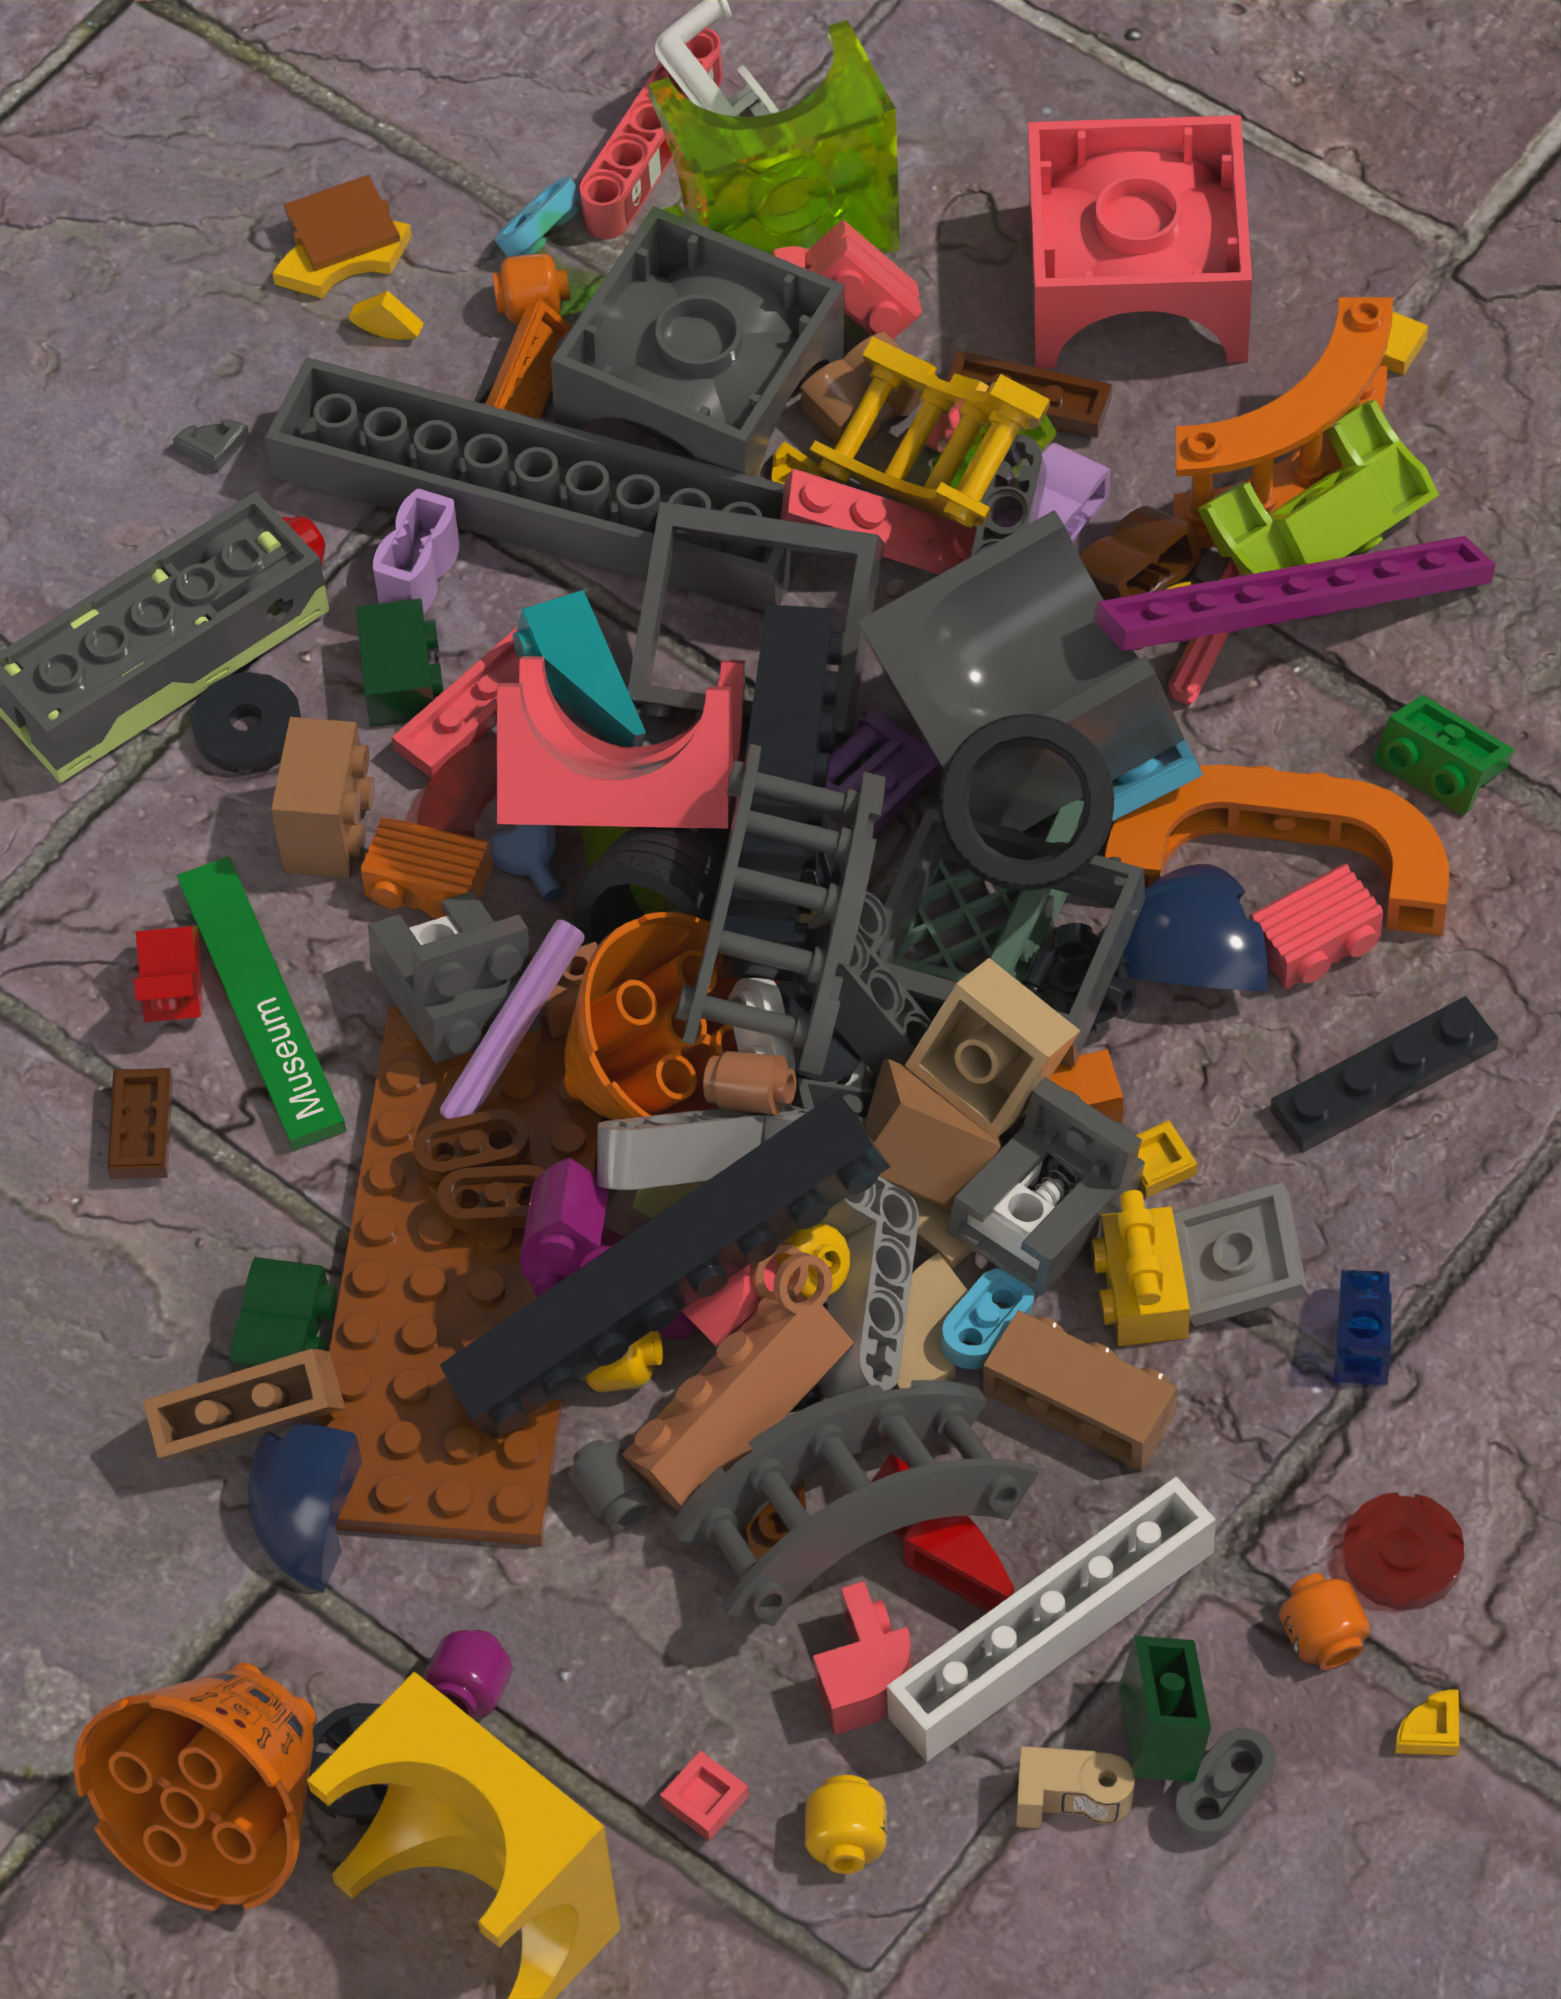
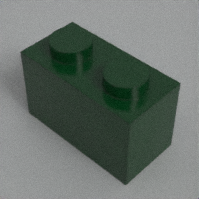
[356,598,444,727]
[1118,1635,1211,1782]

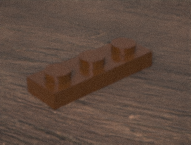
[946,350,1112,438]

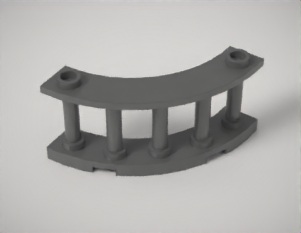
[675,744,886,1076]
[670,1380,1040,1626]

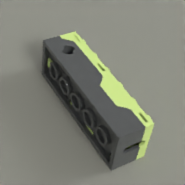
[0,491,329,783]

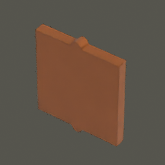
[284,174,400,271]

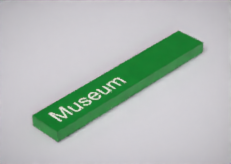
[176,856,347,1151]

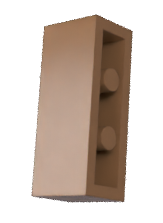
[983,1310,1177,1472]
[142,1349,346,1460]

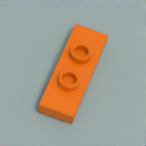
[485,298,573,419]

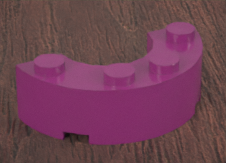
[520,1158,701,1340]

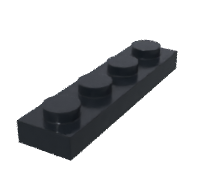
[1271,996,1498,1153]

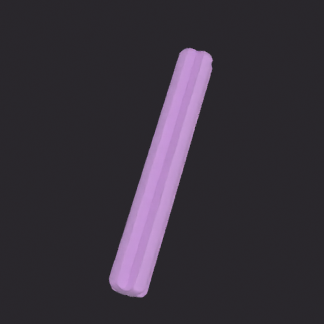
[440,919,584,1119]

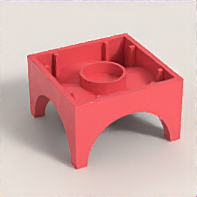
[1028,115,1252,369]
[497,656,745,829]

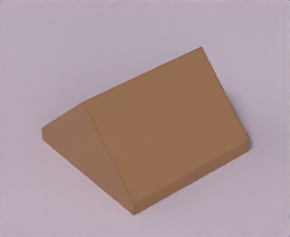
[864,1059,1001,1211]

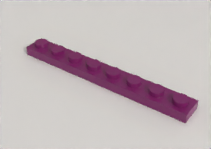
[1093,536,1496,651]

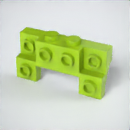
[1197,400,1439,576]

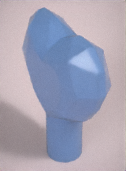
[489,824,563,902]

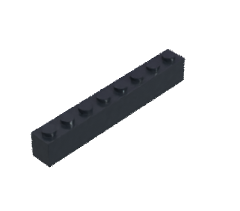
[722,604,844,981]
[439,1092,890,1439]

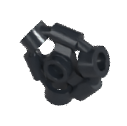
[1022,923,1137,1033]

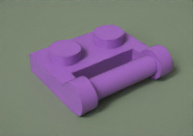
[821,710,942,838]

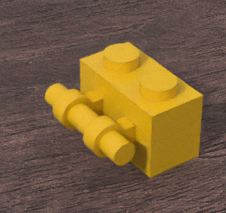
[1091,1190,1190,1346]

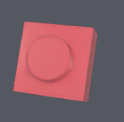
[660,1750,749,1841]

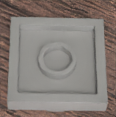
[1173,1182,1308,1327]

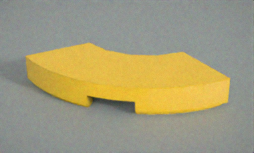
[272,221,412,298]

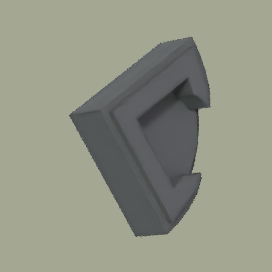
[173,420,249,473]

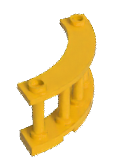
[810,336,1050,528]

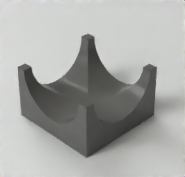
[551,206,845,477]

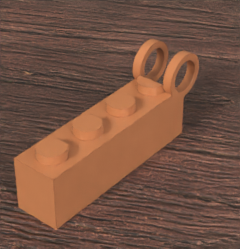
[622,1242,854,1511]

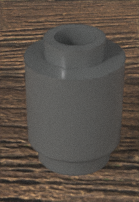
[568,1440,653,1532]

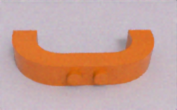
[1105,764,1449,936]

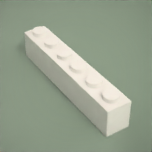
[887,1476,1216,1762]

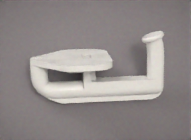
[655,0,807,171]

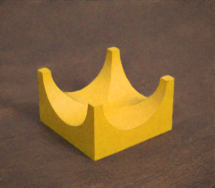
[307,1672,621,1999]

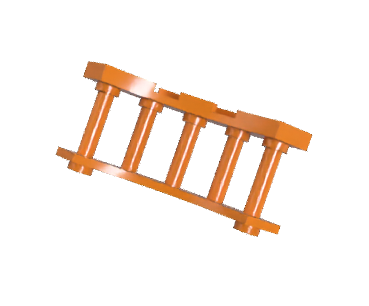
[1173,297,1393,549]

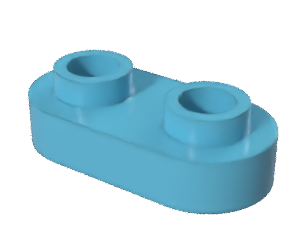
[494,176,581,257]
[940,1268,1035,1369]

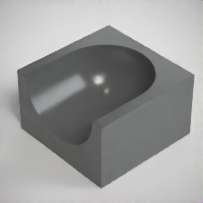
[857,510,1185,832]

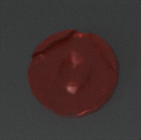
[1342,1492,1465,1610]

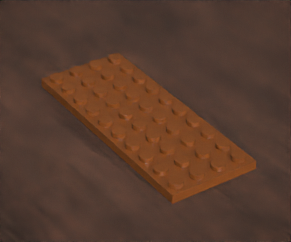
[317,1006,605,1546]

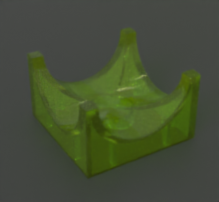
[648,20,900,255]

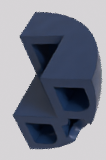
[1123,864,1267,991]
[248,1424,362,1593]

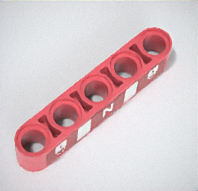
[580,27,723,240]

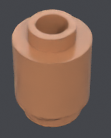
[703,1051,796,1115]

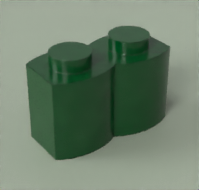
[229,1257,336,1373]

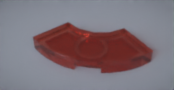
[417,733,497,838]

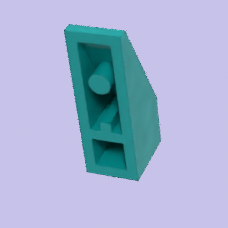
[513,590,646,747]

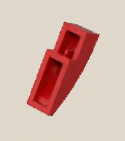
[871,1454,1014,1612]

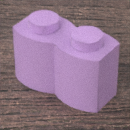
[996,443,1111,544]
[373,488,460,614]

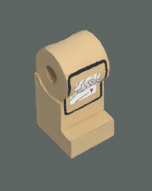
[1016,1746,1135,1828]

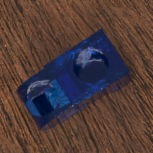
[1334,1269,1392,1385]

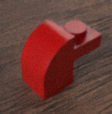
[134,926,203,1022]

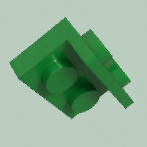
[1374,695,1515,815]

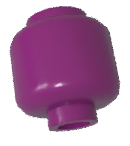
[423,1630,513,1720]

